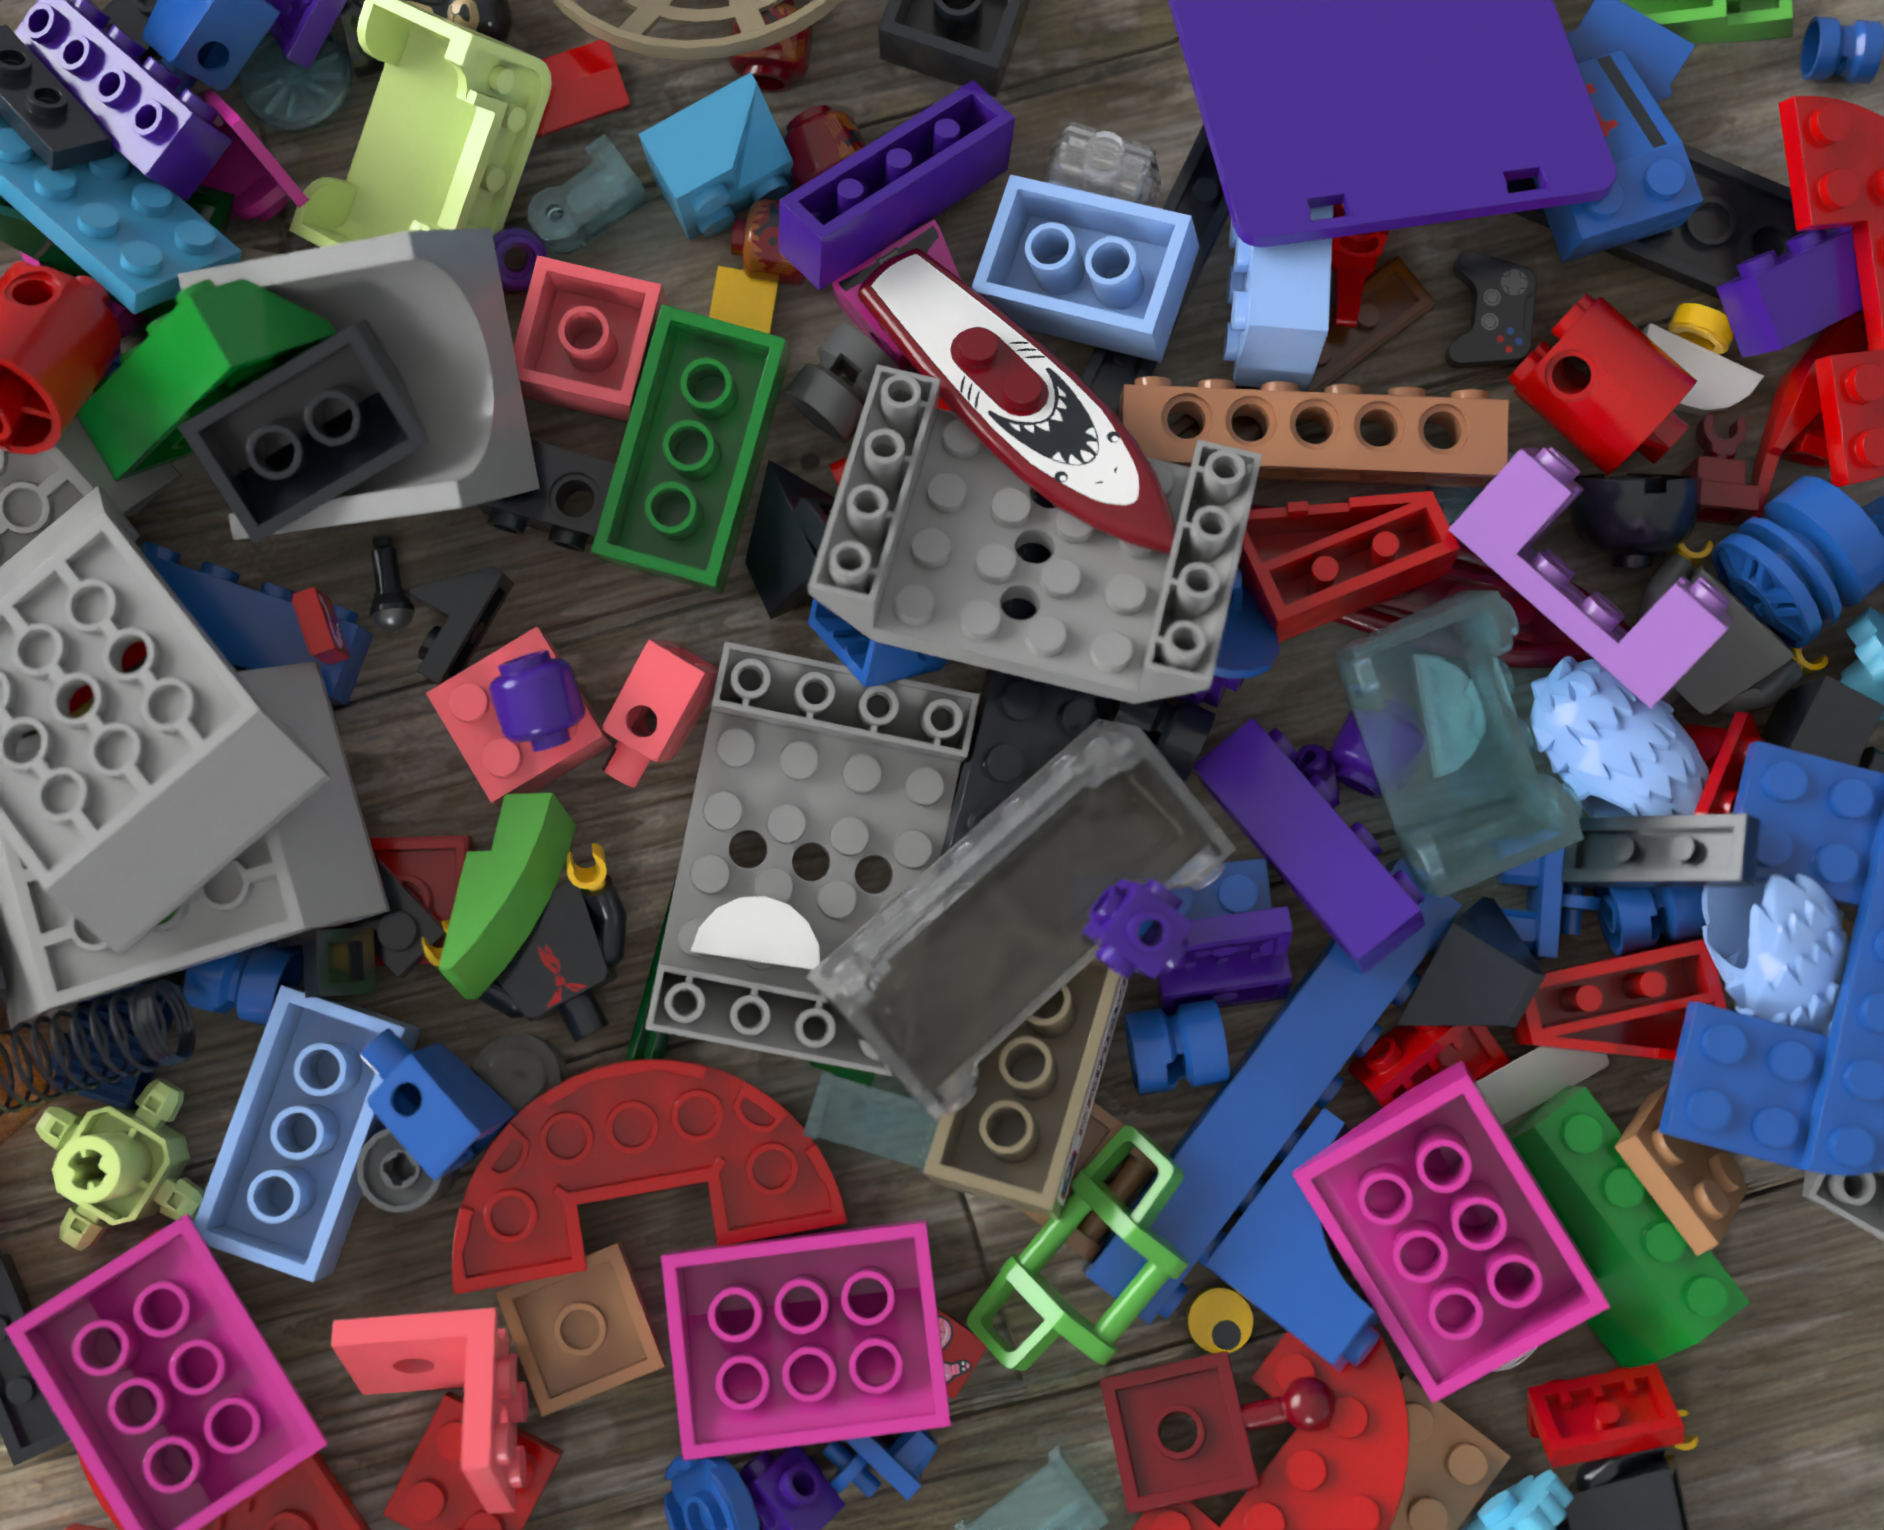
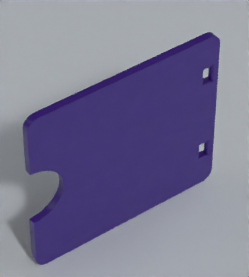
[1168,0,1617,248]

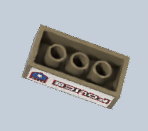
[923,920,1129,1220]

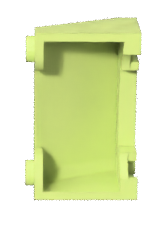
[289,0,552,247]

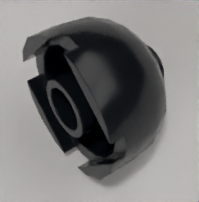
[1570,473,1702,568]

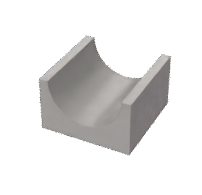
[178,228,540,540]

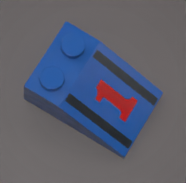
[1532,50,1704,263]

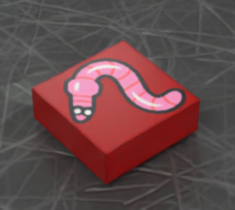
[291,587,350,665]
[937,1307,987,1400]

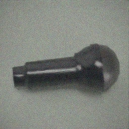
[369,536,415,632]

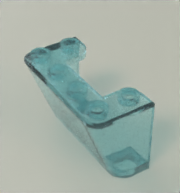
[1336,590,1584,898]

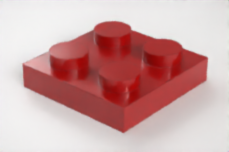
[383,1391,564,1530]

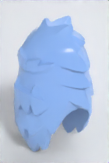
[1529,656,1710,818]
[1702,874,1851,1036]

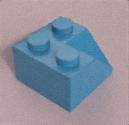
[638,72,795,241]

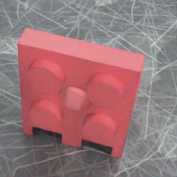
[331,1308,529,1514]

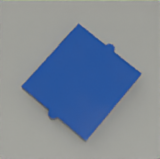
[1566,0,1696,104]

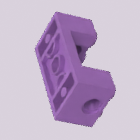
[1448,446,1733,709]

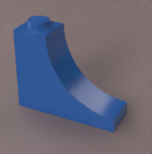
[1205,1108,1380,1372]

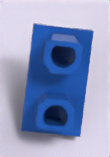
[1496,840,1602,960]
[821,1429,938,1501]

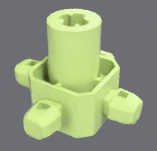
[35,1078,205,1251]

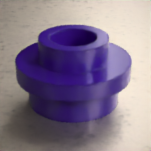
[493,227,547,291]

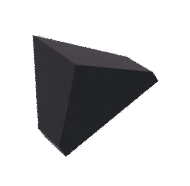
[745,460,835,619]
[1396,896,1546,1028]

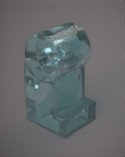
[528,134,649,254]

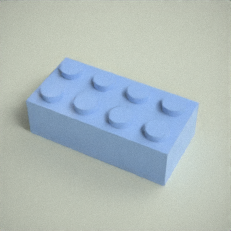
[194,985,422,1282]

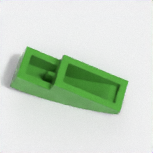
[1619,0,1793,43]
[438,793,576,999]

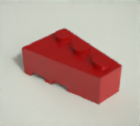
[1237,491,1460,642]
[1510,939,1727,1062]

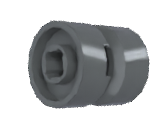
[783,322,900,444]
[357,1128,460,1213]

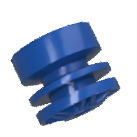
[1712,475,1884,649]

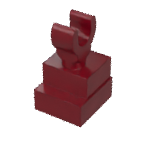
[1681,413,1760,526]

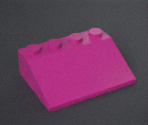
[1292,1060,1610,1403]
[5,1214,329,1530]
[661,1218,951,1460]

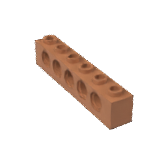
[1118,376,1509,489]

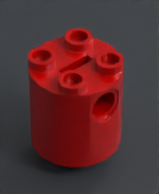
[0,261,121,455]
[1507,293,1697,476]

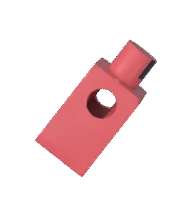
[602,639,719,788]

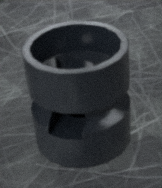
[1099,698,1216,789]

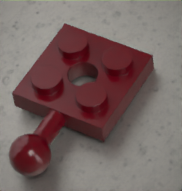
[1099,1351,1335,1514]

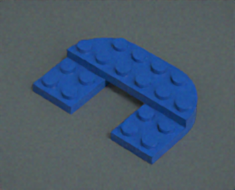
[1658,741,1884,1176]

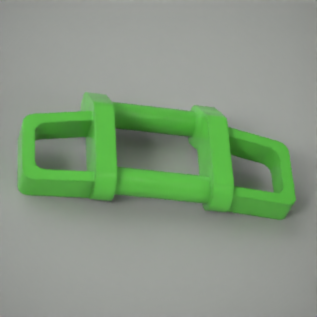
[967,1125,1190,1371]

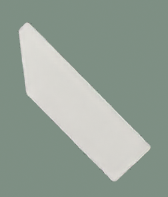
[1476,1046,1609,1125]

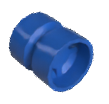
[1593,887,1706,955]
[183,941,303,1027]
[1124,999,1230,1096]

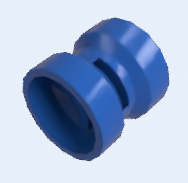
[1800,16,1884,84]

